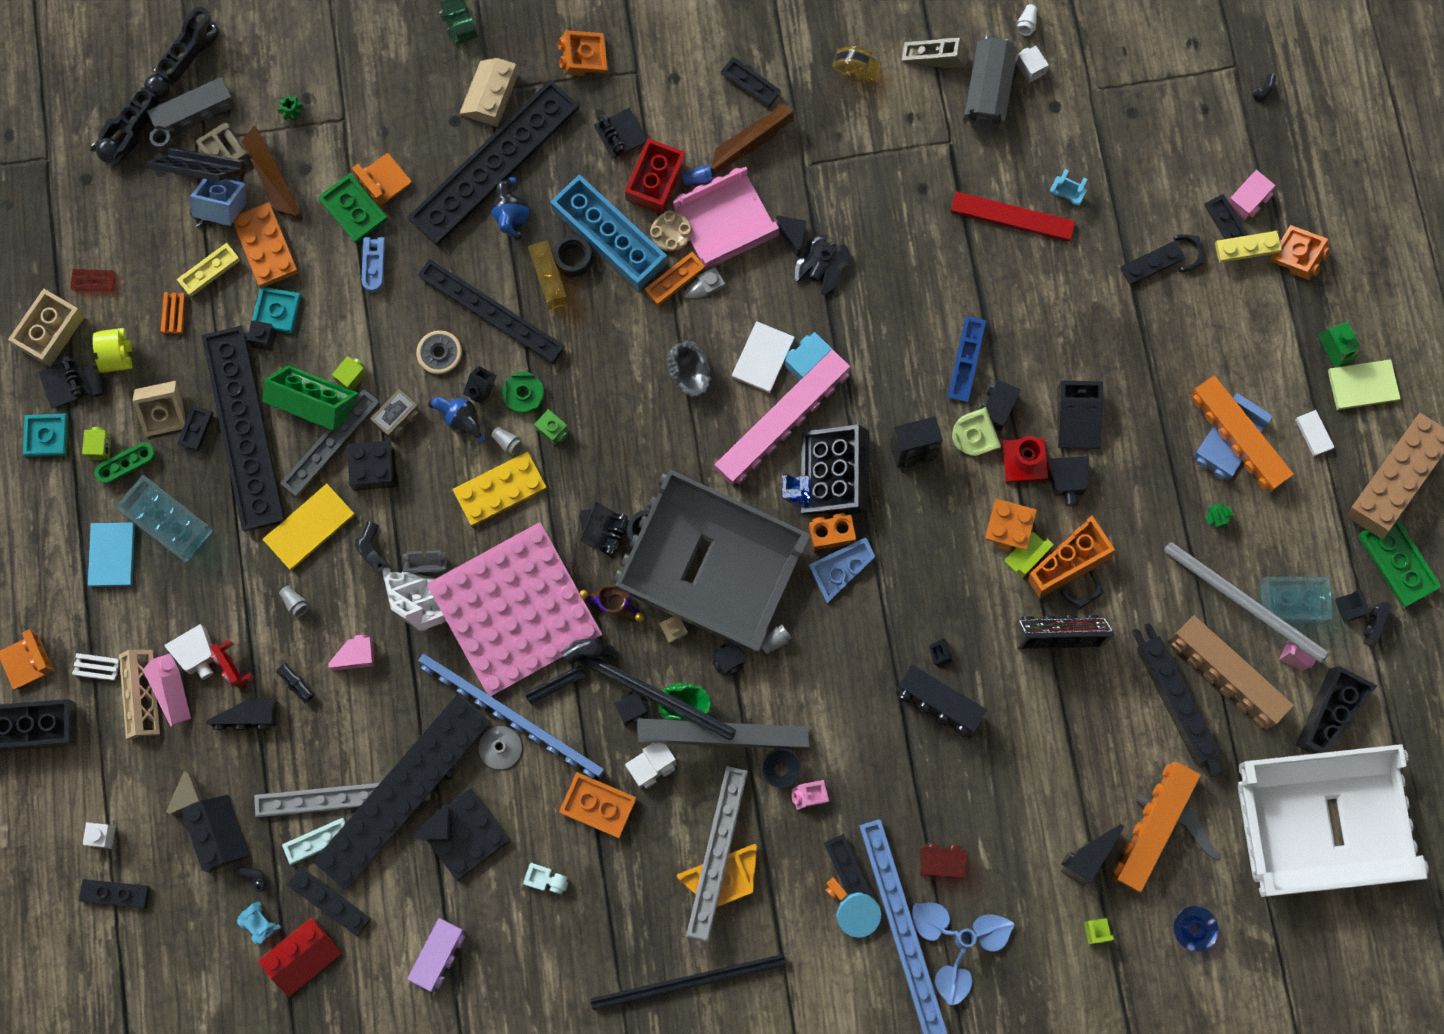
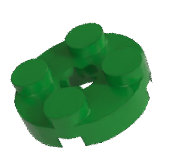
[502,372,544,414]

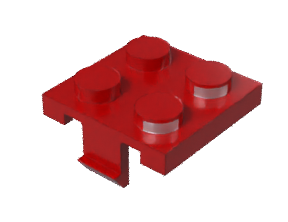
[210,640,254,690]

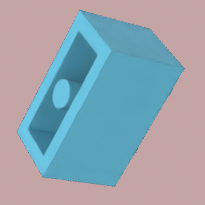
[785,332,832,380]

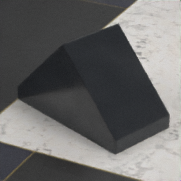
[775,215,807,257]
[413,804,451,841]

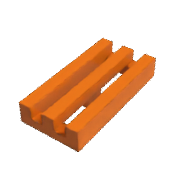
[161,292,186,334]

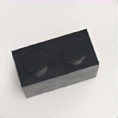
[979,379,1021,431]

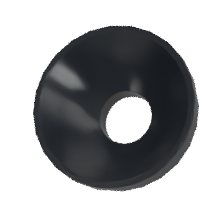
[762,748,801,788]

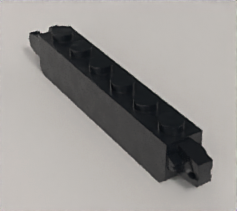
[1132,623,1221,777]

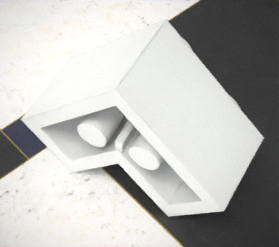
[625,743,677,789]

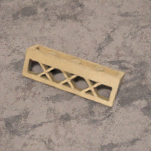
[119,650,160,739]

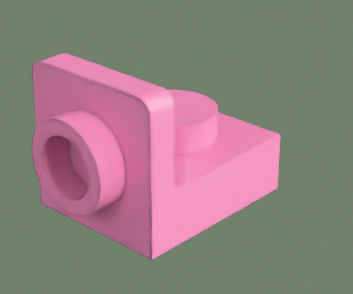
[792,780,829,810]

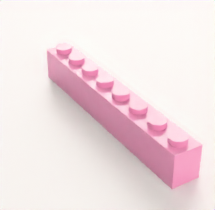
[715,350,850,487]

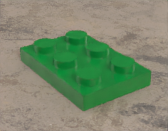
[318,173,388,244]

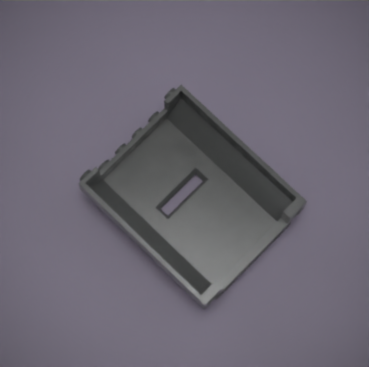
[613,469,811,654]

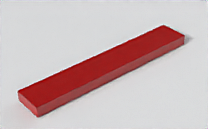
[951,191,1075,242]

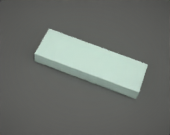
[282,818,346,865]

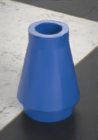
[683,164,714,185]

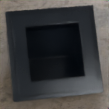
[929,639,953,666]

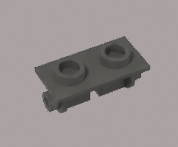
[402,550,448,573]

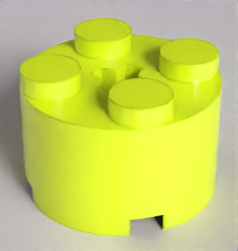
[93,328,132,373]

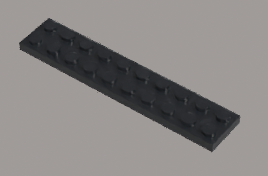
[408,79,580,246]
[201,325,285,532]
[312,694,491,891]

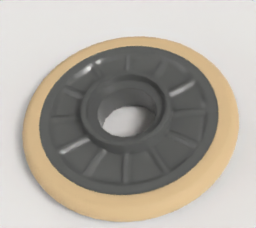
[416,331,462,374]

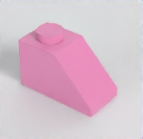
[328,635,375,671]
[1279,640,1316,671]

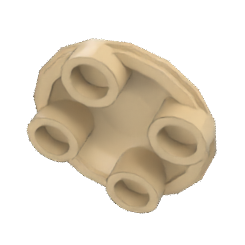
[650,210,691,251]

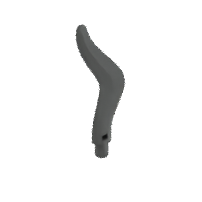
[1135,794,1220,859]

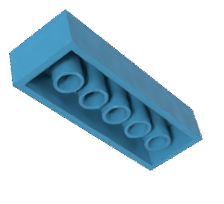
[550,174,668,292]

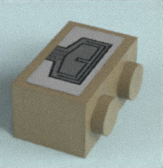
[370,389,420,441]

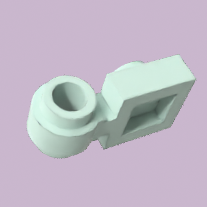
[523,863,568,895]

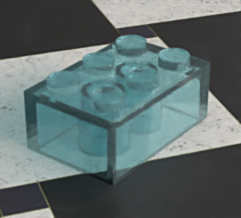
[1259,577,1332,624]

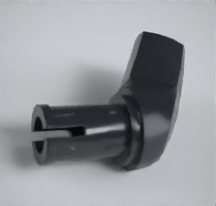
[355,521,387,571]
[561,638,615,664]

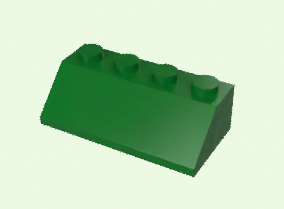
[262,365,359,430]

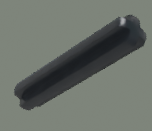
[525,666,586,704]

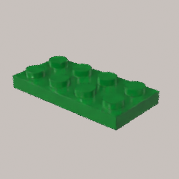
[1357,519,1442,608]

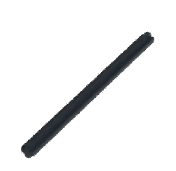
[577,657,737,740]
[590,954,786,1010]

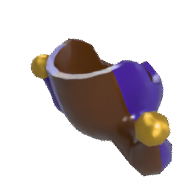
[579,584,644,622]

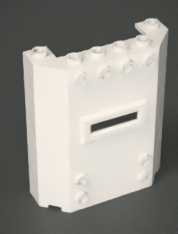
[1238,744,1429,897]

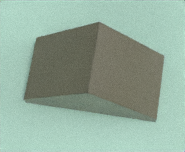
[166,771,203,816]

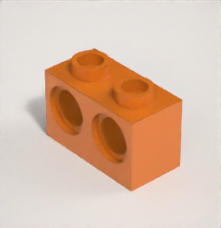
[809,513,856,552]

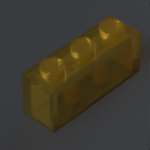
[528,240,568,310]

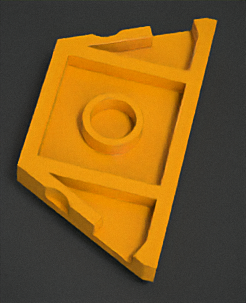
[677,844,757,907]

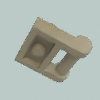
[196,123,250,160]

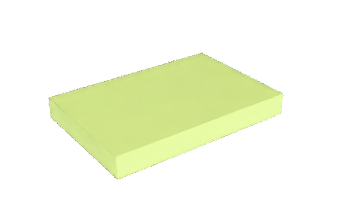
[1328,359,1400,410]

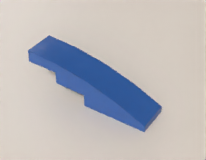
[948,316,986,402]

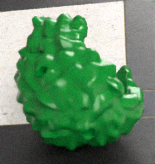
[658,683,713,721]

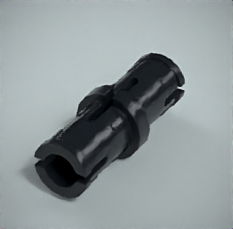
[276,663,315,703]

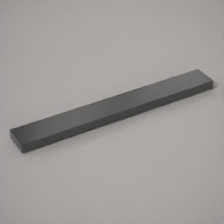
[637,719,809,750]

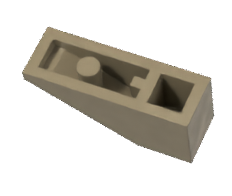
[902,38,969,69]

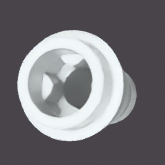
[1016,5,1038,36]

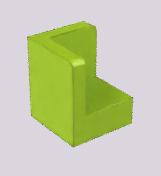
[1084,918,1114,944]

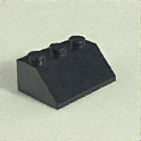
[181,795,250,873]

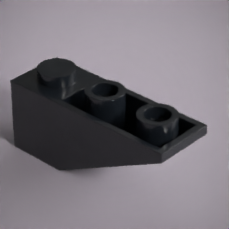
[206,698,277,730]

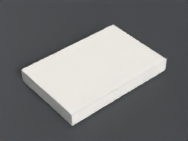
[732,321,794,393]

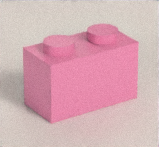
[1228,170,1275,221]

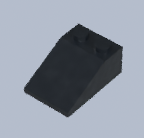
[1061,824,1125,886]

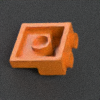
[558,30,607,76]
[1270,225,1331,280]

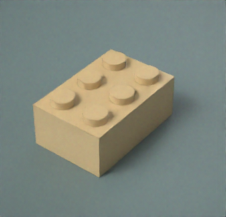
[8,289,85,367]

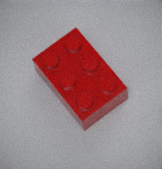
[625,138,686,214]

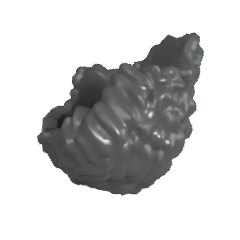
[666,341,712,397]

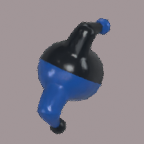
[492,177,529,240]
[428,397,485,442]

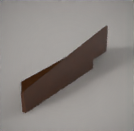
[711,104,794,176]
[241,125,303,219]

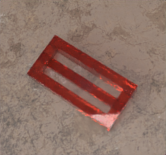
[70,269,116,293]

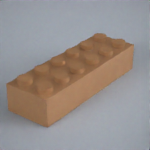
[1347,412,1444,540]
[1168,615,1294,730]

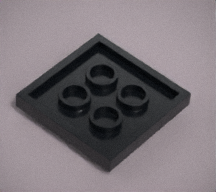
[418,788,510,881]

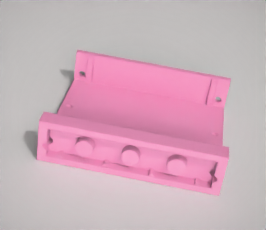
[673,167,779,270]

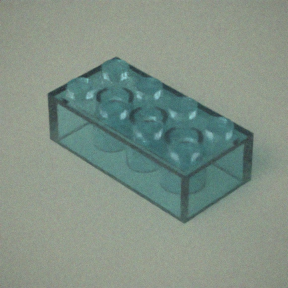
[115,475,213,563]

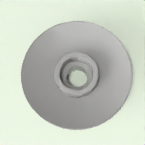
[479,726,522,770]

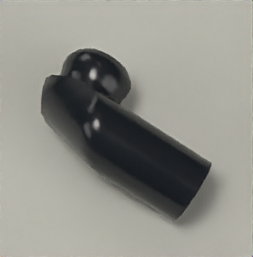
[1252,74,1277,100]
[239,866,268,892]

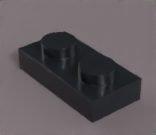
[177,405,214,452]
[1363,601,1392,647]

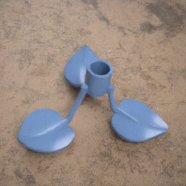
[912,903,1014,1006]

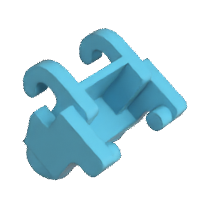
[1049,169,1088,206]
[237,901,281,946]

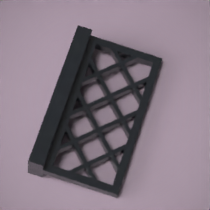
[146,147,245,182]

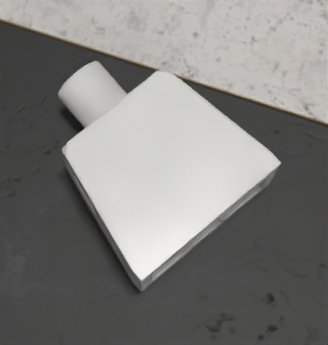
[165,624,214,680]

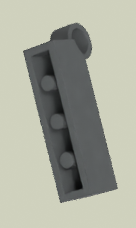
[147,77,235,151]

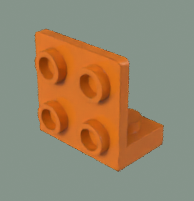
[352,153,412,207]
[0,629,54,690]

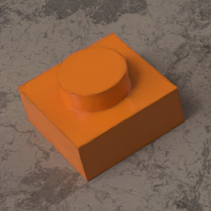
[826,878,847,901]

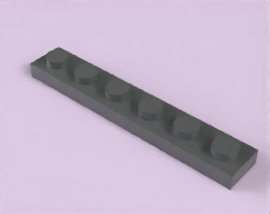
[280,389,380,498]

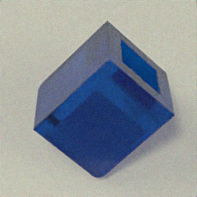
[782,474,810,503]

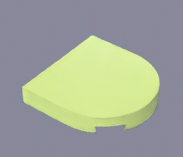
[952,407,1001,456]

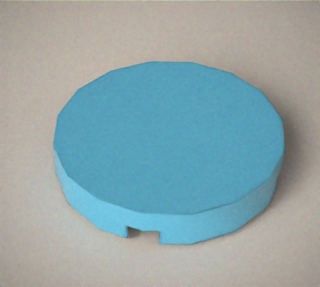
[836,893,881,938]

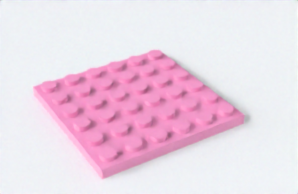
[426,522,602,696]

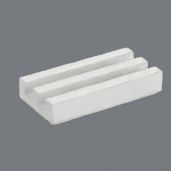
[72,653,120,681]

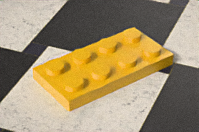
[452,451,547,527]

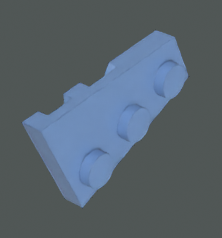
[808,538,875,603]

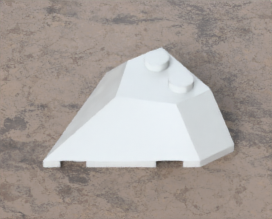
[382,568,446,631]

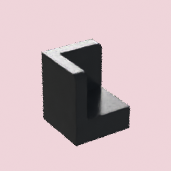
[1335,589,1370,623]

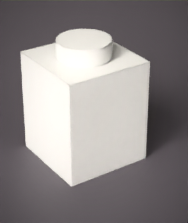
[1016,46,1049,83]
[82,823,116,849]

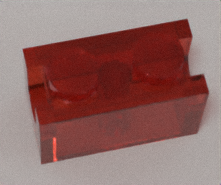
[919,843,967,879]

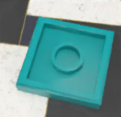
[252,287,302,334]
[23,414,68,457]

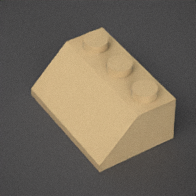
[460,58,518,127]

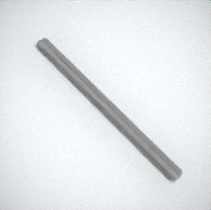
[1165,543,1328,663]

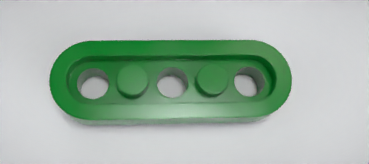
[94,442,156,485]

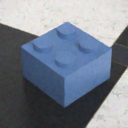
[190,179,247,226]

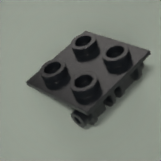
[594,108,647,159]
[38,356,91,409]
[579,501,629,558]

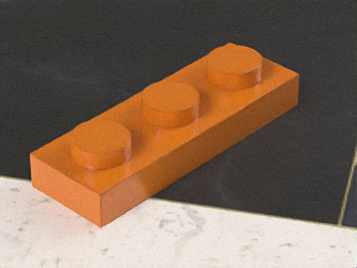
[645,252,705,306]

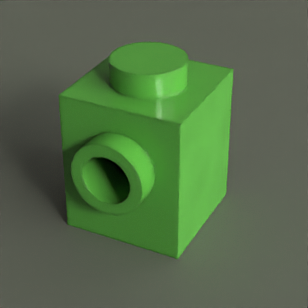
[534,409,569,446]

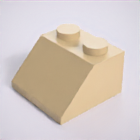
[133,381,186,437]

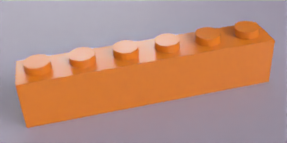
[1190,375,1294,493]
[1112,762,1200,892]

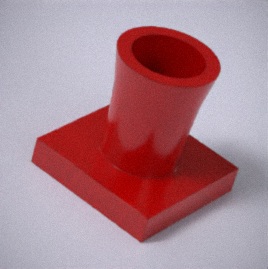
[1001,436,1048,483]

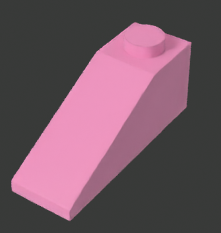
[143,654,191,726]

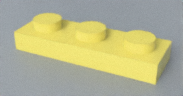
[1215,231,1282,263]
[177,243,241,297]

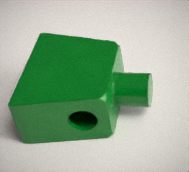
[1318,321,1361,368]

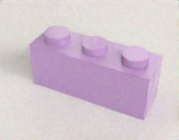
[407,918,466,992]

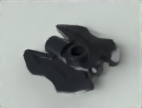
[794,235,850,295]

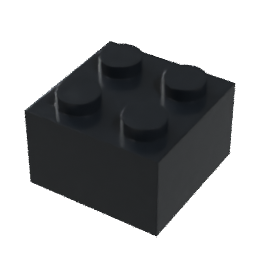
[347,440,396,491]

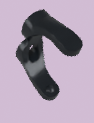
[1173,234,1204,272]
[1060,570,1104,610]

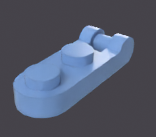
[362,237,386,293]

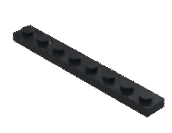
[418,259,565,364]

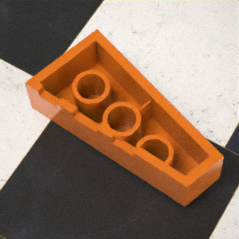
[1028,515,1115,599]

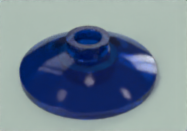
[1173,906,1218,951]

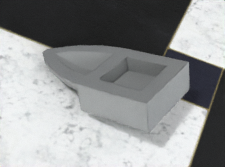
[684,267,725,299]

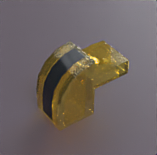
[832,46,881,82]

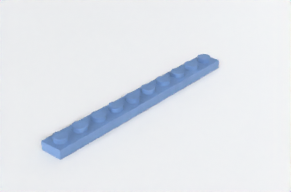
[418,654,605,779]
[859,819,947,1034]

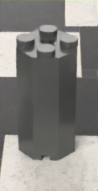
[963,35,1018,131]

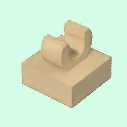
[659,616,688,644]

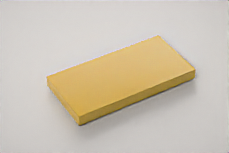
[263,484,355,571]

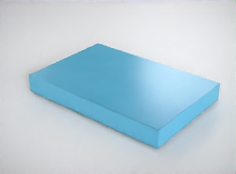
[88,523,135,587]

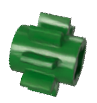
[277,95,304,121]
[1205,503,1233,528]

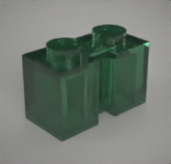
[439,0,478,45]

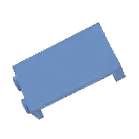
[1193,393,1273,481]

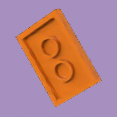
[559,772,637,838]

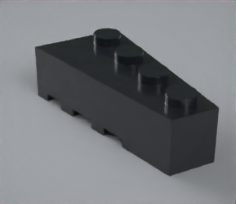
[1296,666,1377,754]

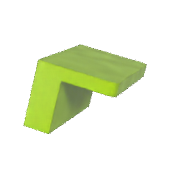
[1004,532,1054,579]

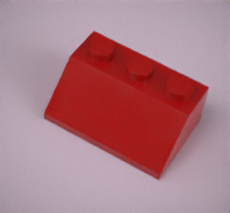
[257,918,343,997]

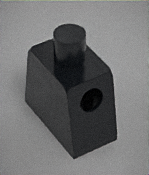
[1047,456,1089,507]

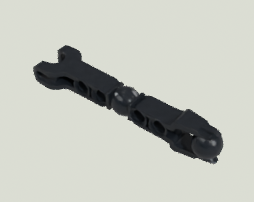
[90,7,219,167]

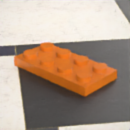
[233,202,298,289]

